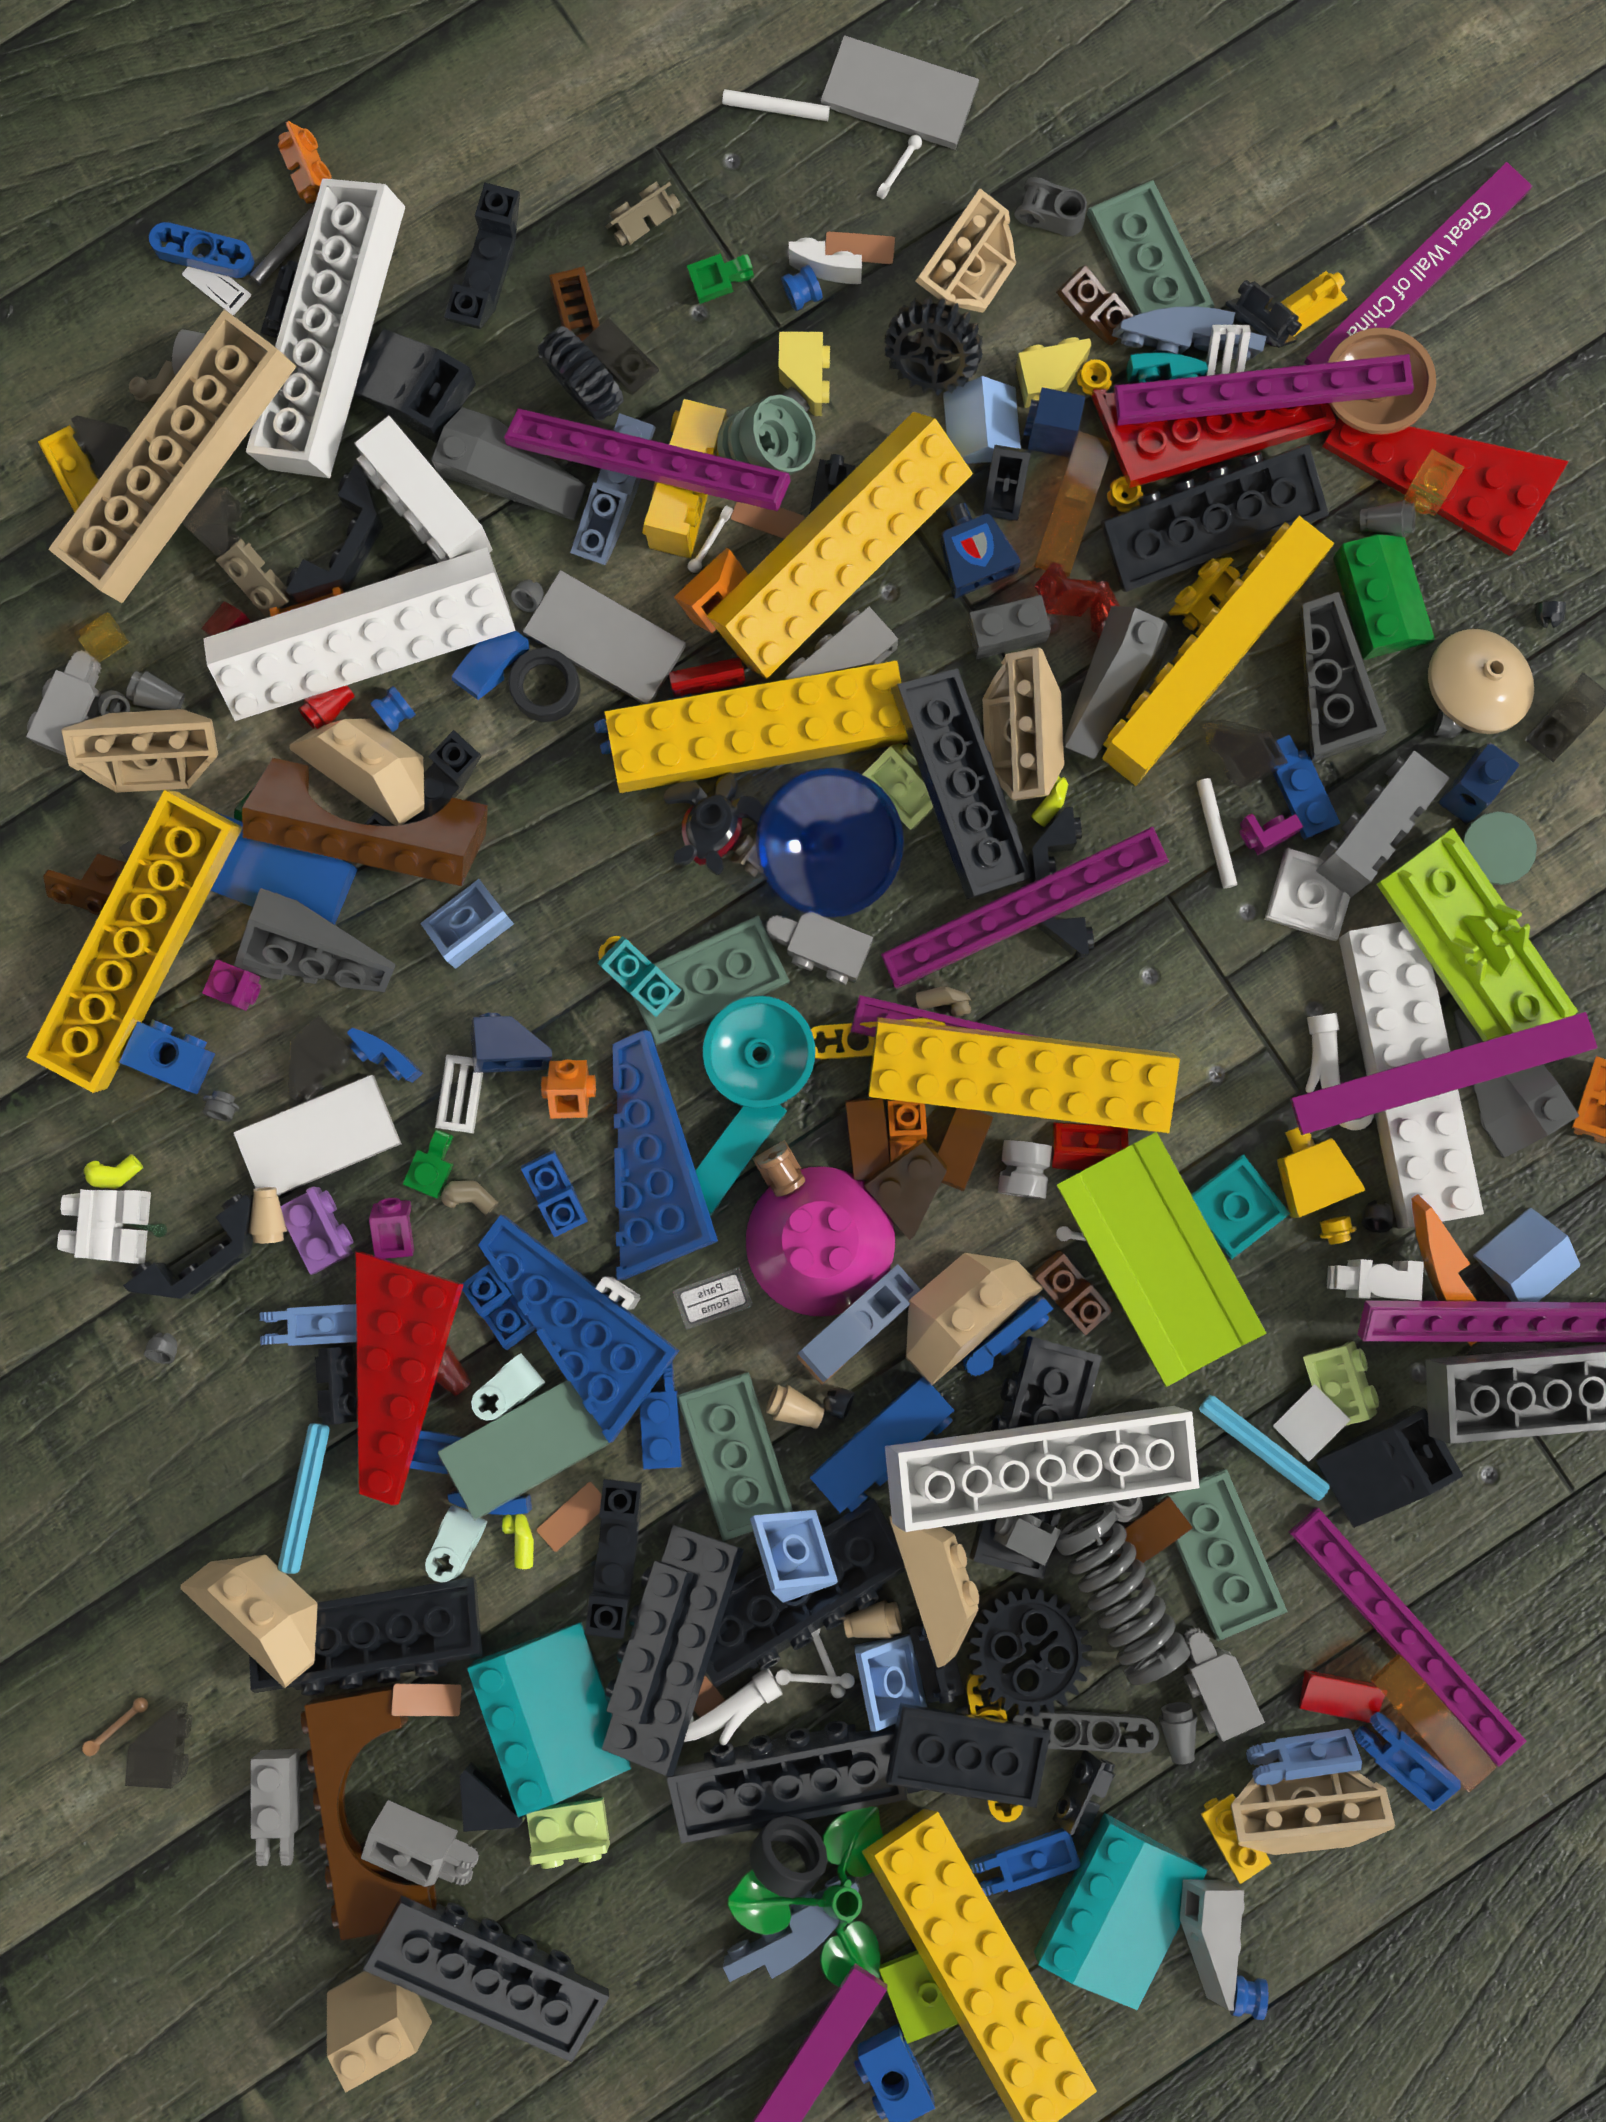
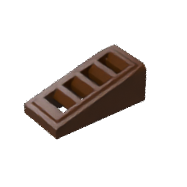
[549,266,603,345]

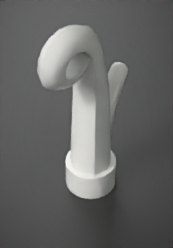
[1306,1013,1374,1130]
[684,1668,783,1745]

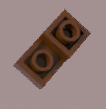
[1056,265,1133,345]
[845,1097,890,1180]
[938,1108,994,1192]
[1031,1250,1113,1336]
[1105,1495,1193,1563]

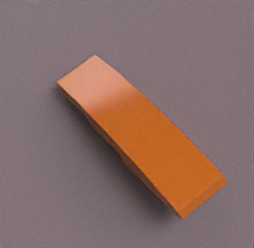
[1411,1194,1477,1346]

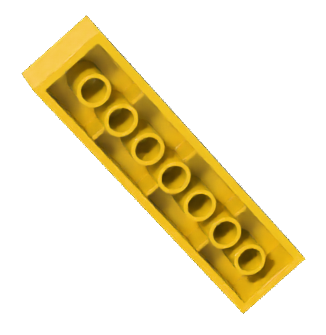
[706,412,973,678]
[1102,516,1334,786]
[604,661,909,793]
[26,790,243,1093]
[868,1017,1180,1133]
[862,1809,1097,2122]

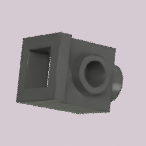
[993,1514,1062,1566]

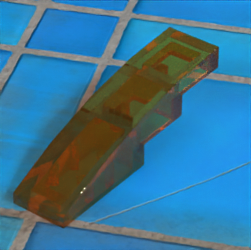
[1034,431,1112,578]
[1370,1654,1497,1793]

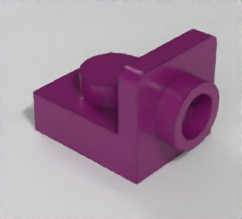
[1240,813,1303,855]
[202,959,261,1011]
[369,1198,414,1259]

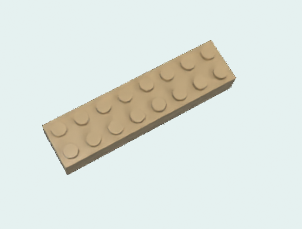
[48,309,297,603]

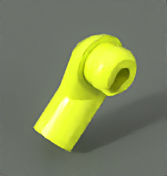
[1031,776,1068,827]
[84,1154,143,1189]
[502,1514,534,1569]

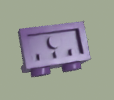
[281,1187,353,1275]

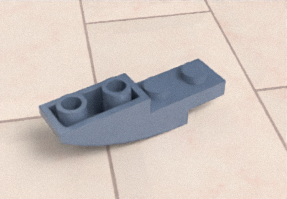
[1112,307,1266,361]
[570,413,656,566]
[798,1264,921,1382]
[723,1874,859,1982]

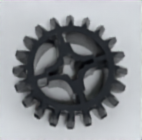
[884,295,983,396]
[537,326,624,421]

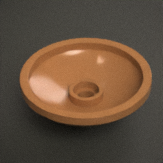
[1328,328,1436,434]

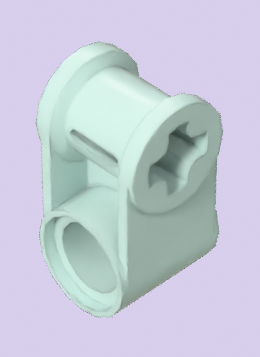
[471,1353,545,1421]
[425,1505,487,1582]

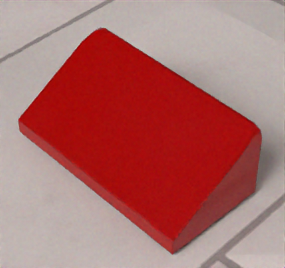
[669,658,745,698]
[1052,1123,1129,1170]
[1299,1670,1386,1723]

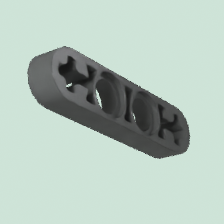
[1009,1708,1159,1753]

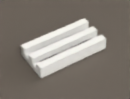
[1205,325,1251,376]
[435,1054,483,1134]
[595,1277,641,1310]

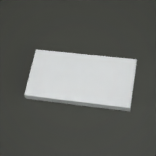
[233,1075,401,1196]

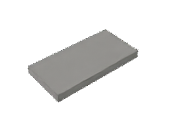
[821,35,979,150]
[523,570,686,704]

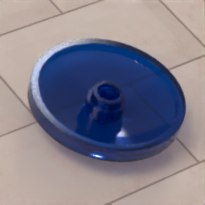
[756,768,904,917]

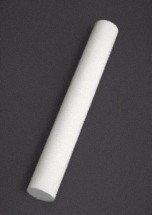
[722,89,830,121]
[1196,778,1237,889]

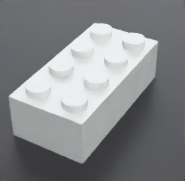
[355,416,493,563]

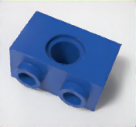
[119,1019,215,1094]
[854,2023,935,2122]

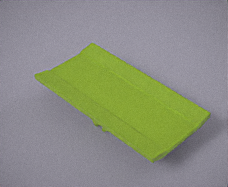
[1377,828,1578,1042]
[1056,1132,1267,1387]

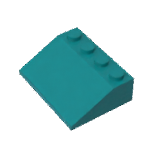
[467,1622,631,1817]
[1034,1813,1208,2010]

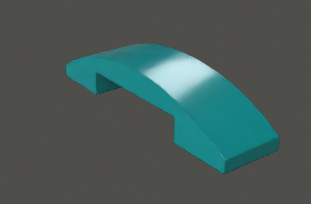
[696,1105,787,1216]

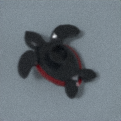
[664,772,769,875]

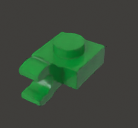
[687,253,754,304]
[403,1130,454,1199]

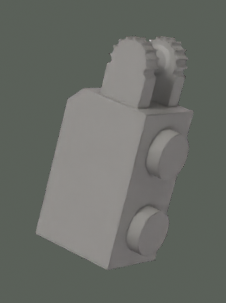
[26,650,102,757]
[766,912,873,985]
[1183,1627,1265,1741]
[251,1749,300,1866]
[361,1800,479,1887]

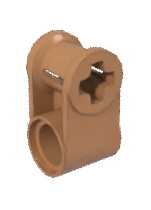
[752,1140,805,1197]

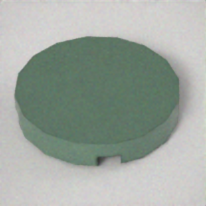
[1461,811,1537,886]

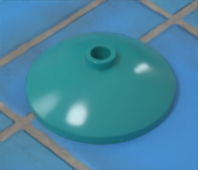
[703,996,815,1108]

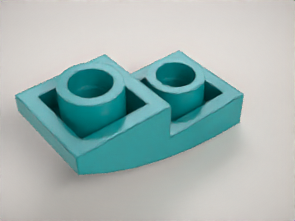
[1126,353,1208,383]
[597,936,681,1017]

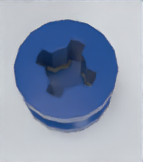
[781,265,823,311]
[370,686,416,732]
[1230,1975,1269,2020]

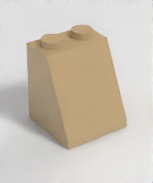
[327,1971,432,2093]

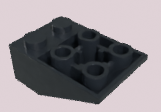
[353,329,476,444]
[1315,1405,1463,1528]

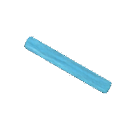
[1199,1395,1330,1501]
[278,1423,330,1574]

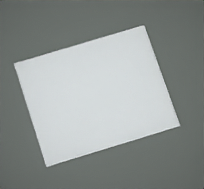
[1273,1384,1351,1462]

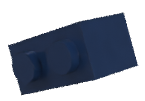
[1024,387,1085,458]

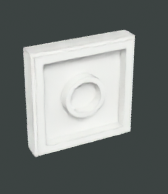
[1264,848,1350,941]

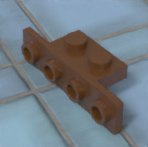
[43,854,188,941]

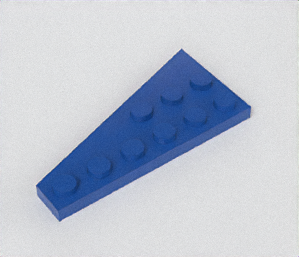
[613,1030,718,1280]
[479,1215,680,1443]

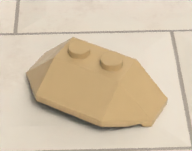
[915,189,1016,313]
[982,647,1064,801]
[61,709,218,793]
[290,719,424,826]
[906,1253,1043,1386]
[889,1515,979,1667]
[181,1555,318,1688]
[1231,1771,1395,1855]

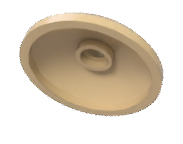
[1428,629,1534,734]

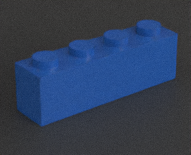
[810,1375,954,1513]

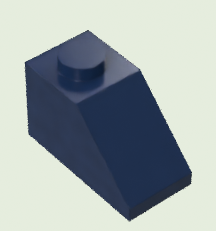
[470,1013,552,1073]

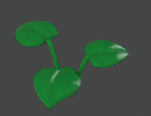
[727,1807,883,1987]

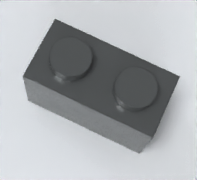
[967,595,1051,659]

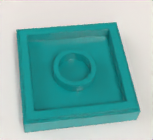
[1191,1154,1290,1260]

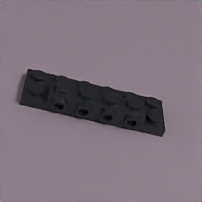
[1100,444,1329,592]
[891,668,1033,899]
[969,1336,1102,1579]
[706,1498,906,1687]
[602,1525,744,1776]
[249,1577,482,1696]
[666,1721,908,1844]
[363,1895,609,2062]

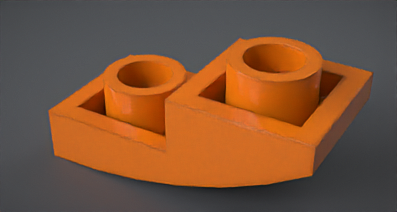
[887,1100,927,1162]

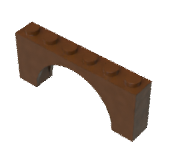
[242,758,488,886]
[301,1683,438,1940]

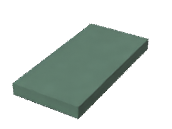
[1087,180,1215,315]
[633,916,790,1046]
[677,1372,794,1541]
[438,1380,609,1521]
[1155,1468,1288,1641]

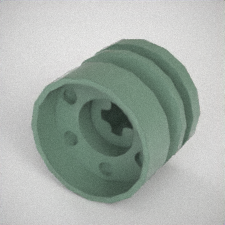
[717,395,816,475]

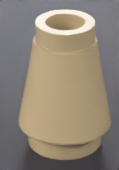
[249,1187,287,1244]
[766,1384,825,1429]
[844,1600,902,1638]

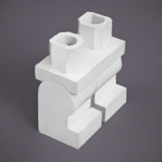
[57,1189,151,1264]
[1327,1259,1424,1301]

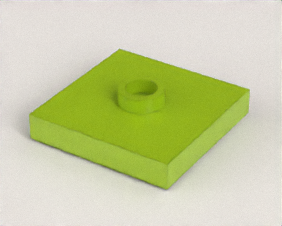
[879,1950,959,2044]

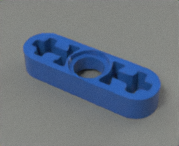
[149,222,254,278]

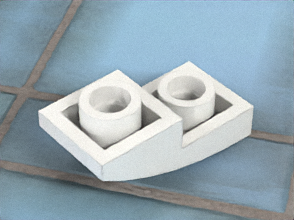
[789,238,862,284]

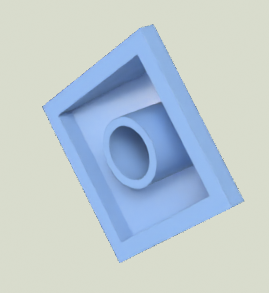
[943,376,1021,464]
[420,879,514,969]
[1473,1208,1581,1302]
[750,1510,838,1603]
[854,1634,927,1731]

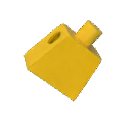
[1277,1127,1365,1218]

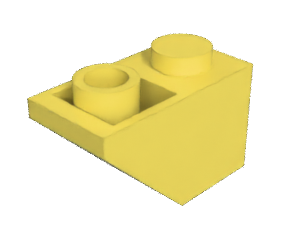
[779,332,830,416]
[1015,337,1091,408]

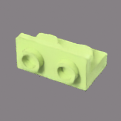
[861,743,934,830]
[1303,1341,1379,1426]
[526,1797,610,1869]

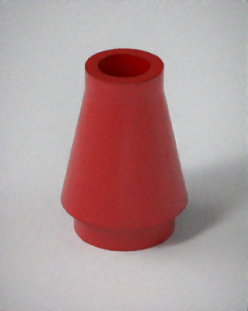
[298,685,355,729]

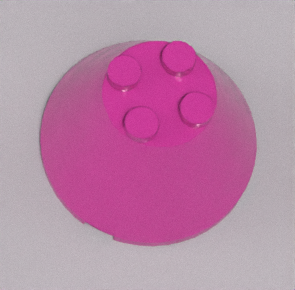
[746,1167,895,1316]

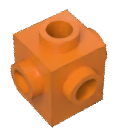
[541,1059,596,1119]

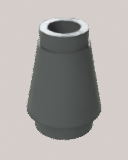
[1360,500,1416,537]
[126,671,185,710]
[1159,1702,1197,1764]

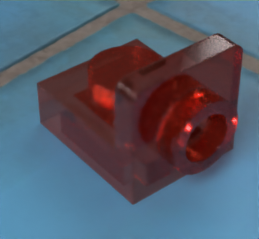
[1035,562,1101,617]

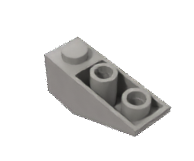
[786,606,898,680]
[1180,1879,1245,2011]

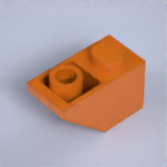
[674,548,748,633]

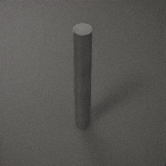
[250,202,316,286]

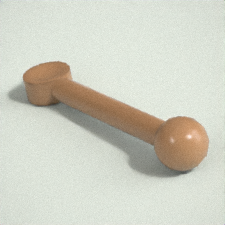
[82,1697,148,1756]

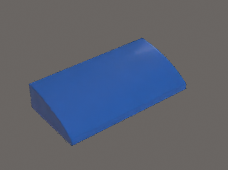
[210,812,358,925]

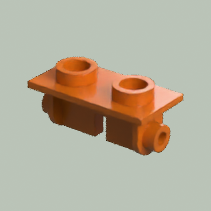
[278,121,332,203]

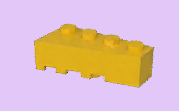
[642,399,727,559]

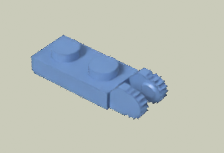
[259,1304,357,1346]
[1246,1729,1362,1786]

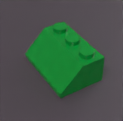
[1333,534,1435,660]

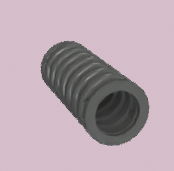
[1055,1505,1190,1685]

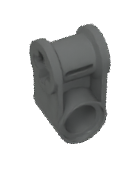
[1014,177,1087,237]

